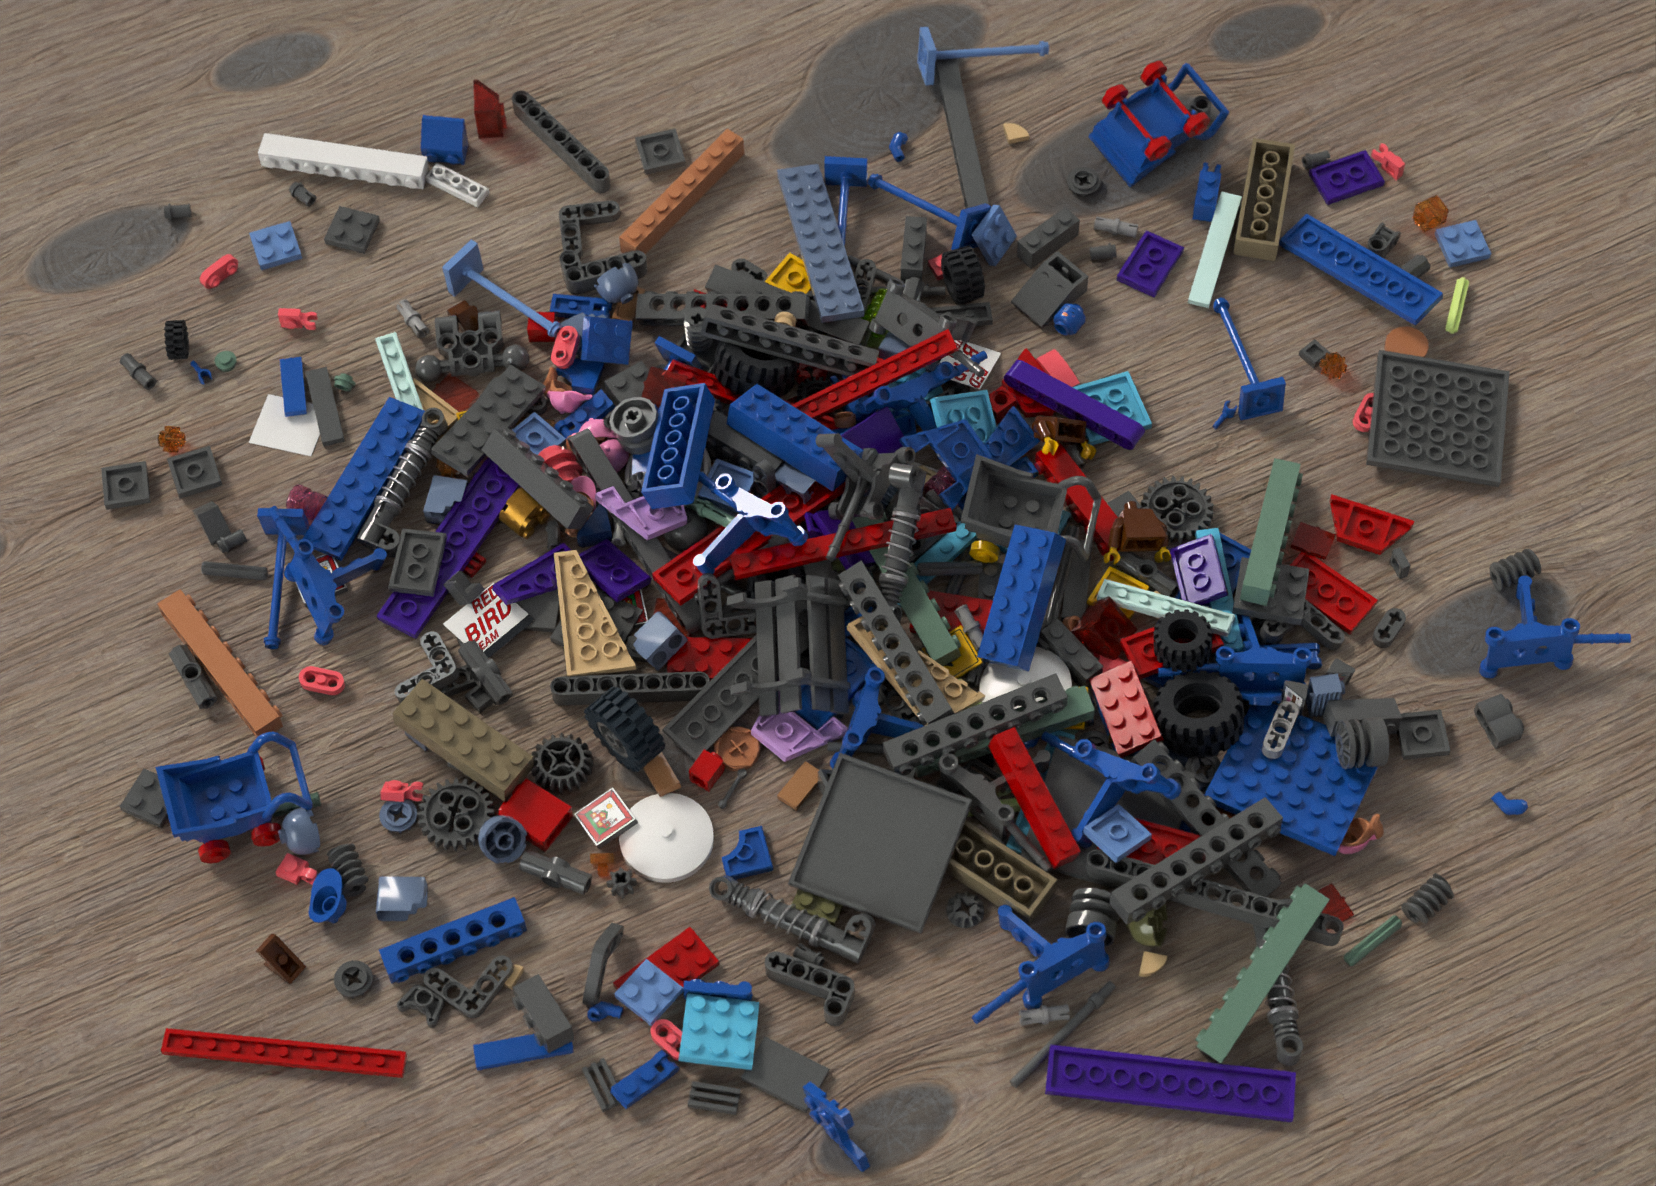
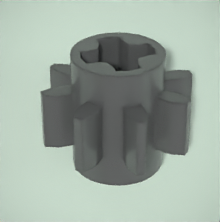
[607,867,637,899]

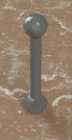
[718,769,747,809]

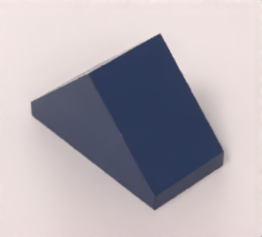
[577,504,613,548]

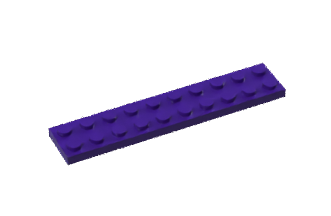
[377,457,521,639]
[1045,1045,1296,1122]

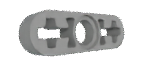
[1262,701,1299,759]

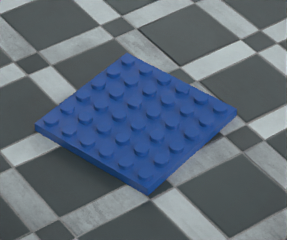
[1204,703,1379,857]

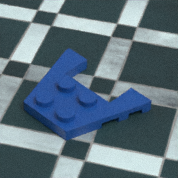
[899,419,992,510]
[802,1082,870,1172]

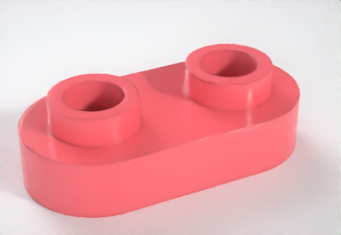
[200,254,238,289]
[551,326,580,369]
[1352,393,1373,432]
[299,666,345,695]
[651,1019,682,1061]

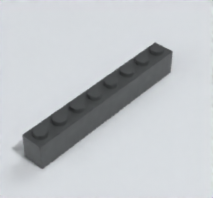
[705,264,872,347]

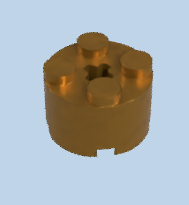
[499,487,550,539]

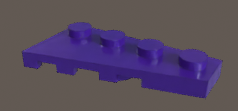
[492,543,571,605]

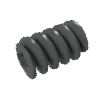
[684,307,713,352]
[1489,549,1541,591]
[327,843,369,897]
[1401,873,1454,924]

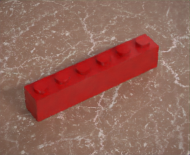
[1034,441,1120,562]
[988,727,1081,869]

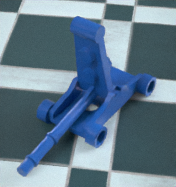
[856,351,988,462]
[693,471,808,574]
[268,506,387,645]
[1479,576,1631,678]
[1158,614,1312,689]
[830,665,923,769]
[1041,731,1181,849]
[972,905,1109,1024]

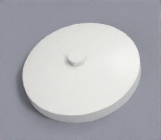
[979,647,1072,716]
[619,793,714,883]

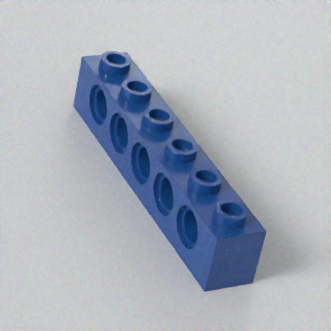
[379,897,527,984]

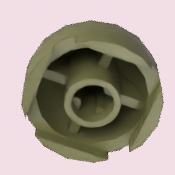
[1126,899,1167,947]

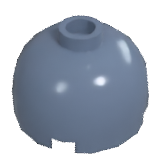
[594,263,639,304]
[279,808,320,855]
[478,815,527,864]

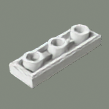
[425,163,489,208]

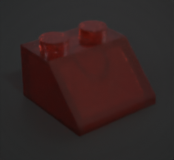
[473,79,507,139]
[1071,596,1137,660]

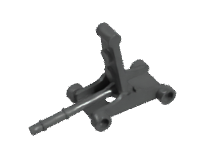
[869,278,985,377]
[816,433,915,561]
[937,750,1052,873]

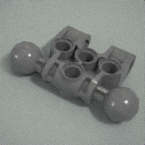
[415,310,529,382]

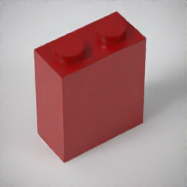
[498,778,573,852]

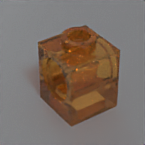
[1413,195,1449,232]

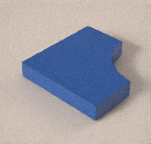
[556,356,604,395]
[721,826,773,880]

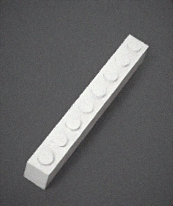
[258,133,429,189]

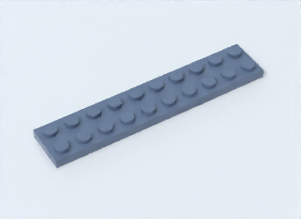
[777,164,864,323]

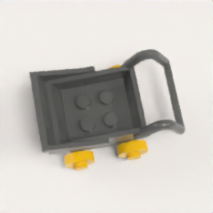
[961,454,1102,563]

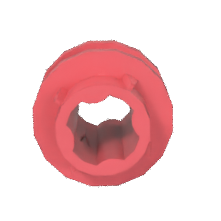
[538,445,583,483]

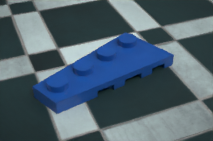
[984,406,1041,466]

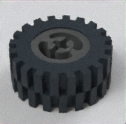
[584,686,666,772]

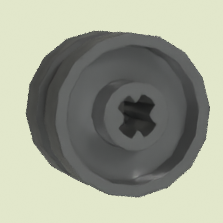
[609,397,659,455]

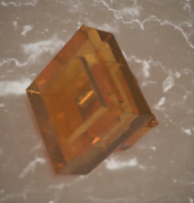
[590,853,616,876]

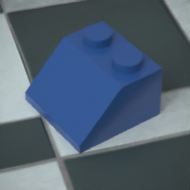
[421,115,469,165]

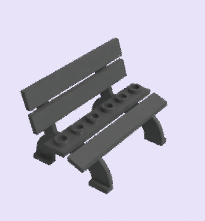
[727,575,851,716]

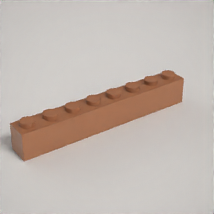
[619,129,744,254]
[157,589,283,738]

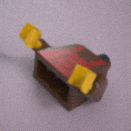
[1031,416,1096,460]
[1104,501,1171,564]

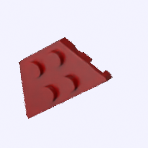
[1001,348,1056,418]
[1329,494,1414,555]

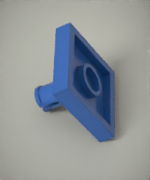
[655,336,704,379]

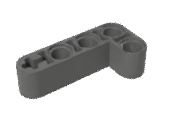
[559,250,647,294]
[765,951,855,1026]

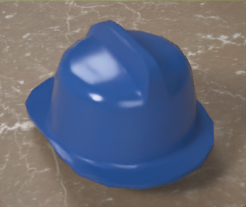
[309,868,347,923]

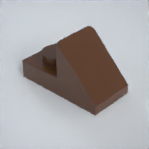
[447,300,479,344]
[256,933,306,984]

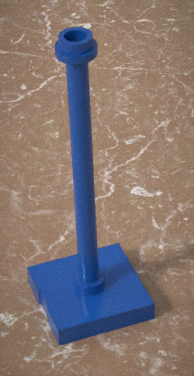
[824,156,868,247]
[868,174,992,250]
[1213,298,1286,421]
[257,508,310,649]

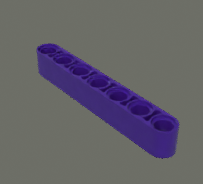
[1003,360,1145,450]

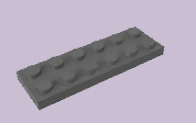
[431,365,546,476]

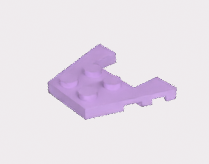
[595,486,687,540]
[751,680,848,762]

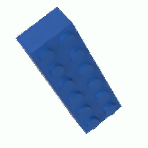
[641,383,715,509]
[726,384,864,491]
[977,525,1066,672]

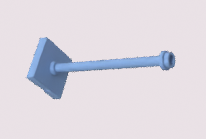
[917,27,1049,85]
[442,239,563,338]

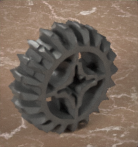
[531,732,594,795]

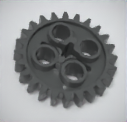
[1141,476,1214,543]
[417,778,495,851]

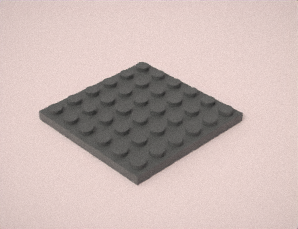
[1366,350,1510,487]

